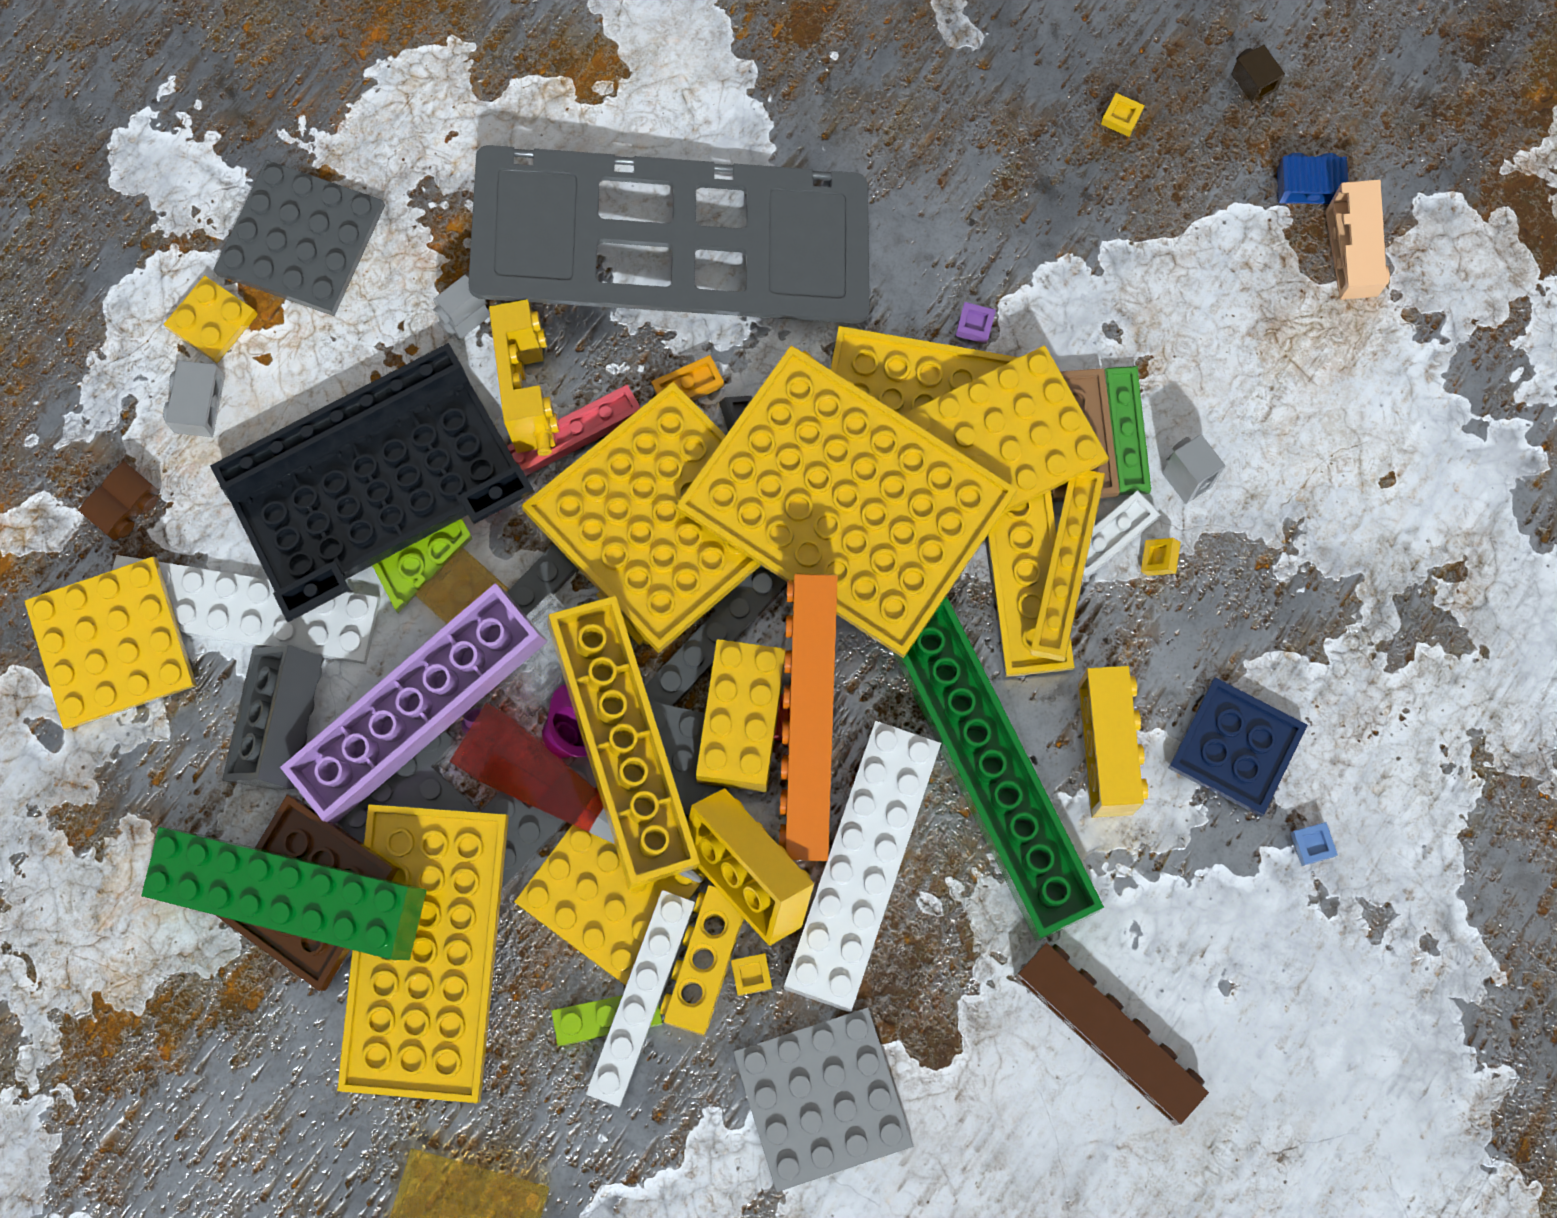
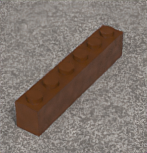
[1015,942,1209,1126]

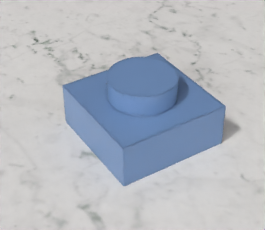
[1290,822,1338,866]

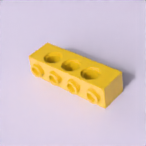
[660,885,744,1037]

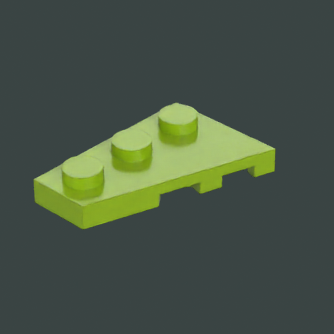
[372,519,473,613]

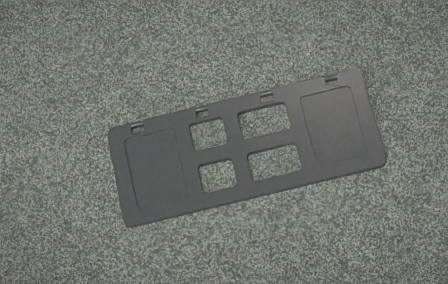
[468,145,870,324]

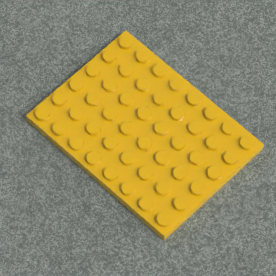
[676,345,1018,658]

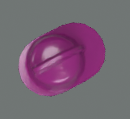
[542,684,588,760]

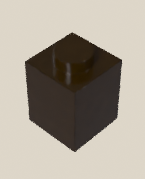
[1231,44,1285,103]

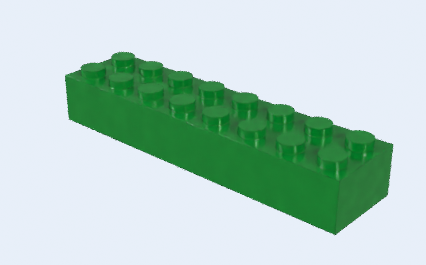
[141,827,427,960]

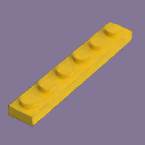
[1031,471,1105,662]

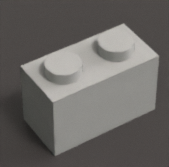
[163,360,225,438]
[1162,434,1226,504]

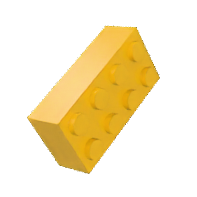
[696,639,786,793]
[1078,666,1148,818]
[688,788,814,946]

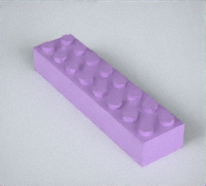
[280,583,548,824]

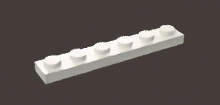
[586,890,695,1107]

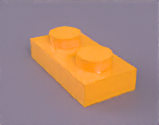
[651,355,725,401]

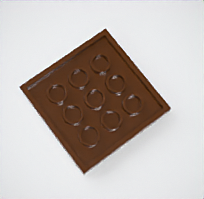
[215,795,399,991]

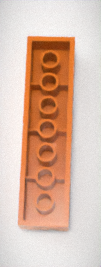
[779,573,838,861]

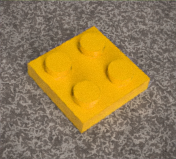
[164,275,258,364]

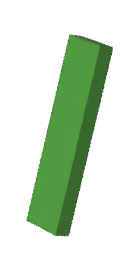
[1104,366,1151,496]

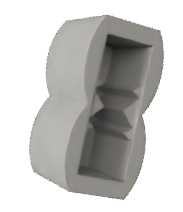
[433,274,490,340]

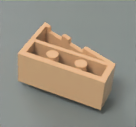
[1325,180,1390,300]

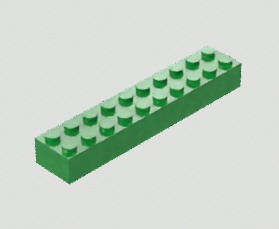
[892,597,1104,942]

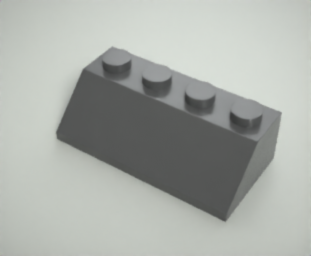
[222,645,323,790]

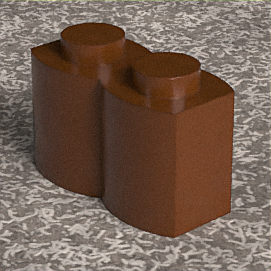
[78,461,160,541]

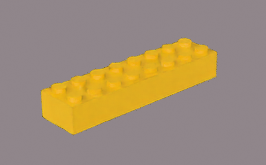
[547,595,700,889]

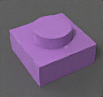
[956,302,996,344]

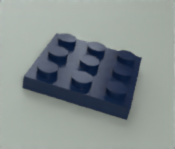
[1168,677,1308,817]

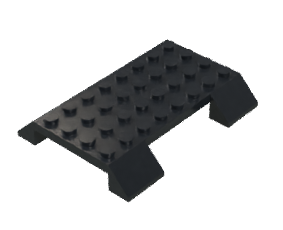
[210,343,535,622]

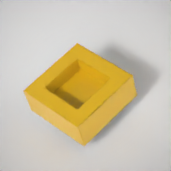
[1101,93,1145,137]
[1141,538,1181,576]
[731,953,772,996]

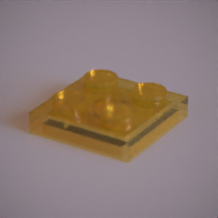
[415,547,510,625]

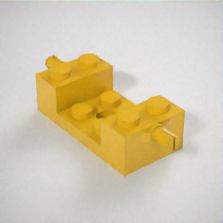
[489,299,560,456]

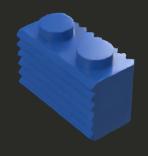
[1277,153,1348,204]

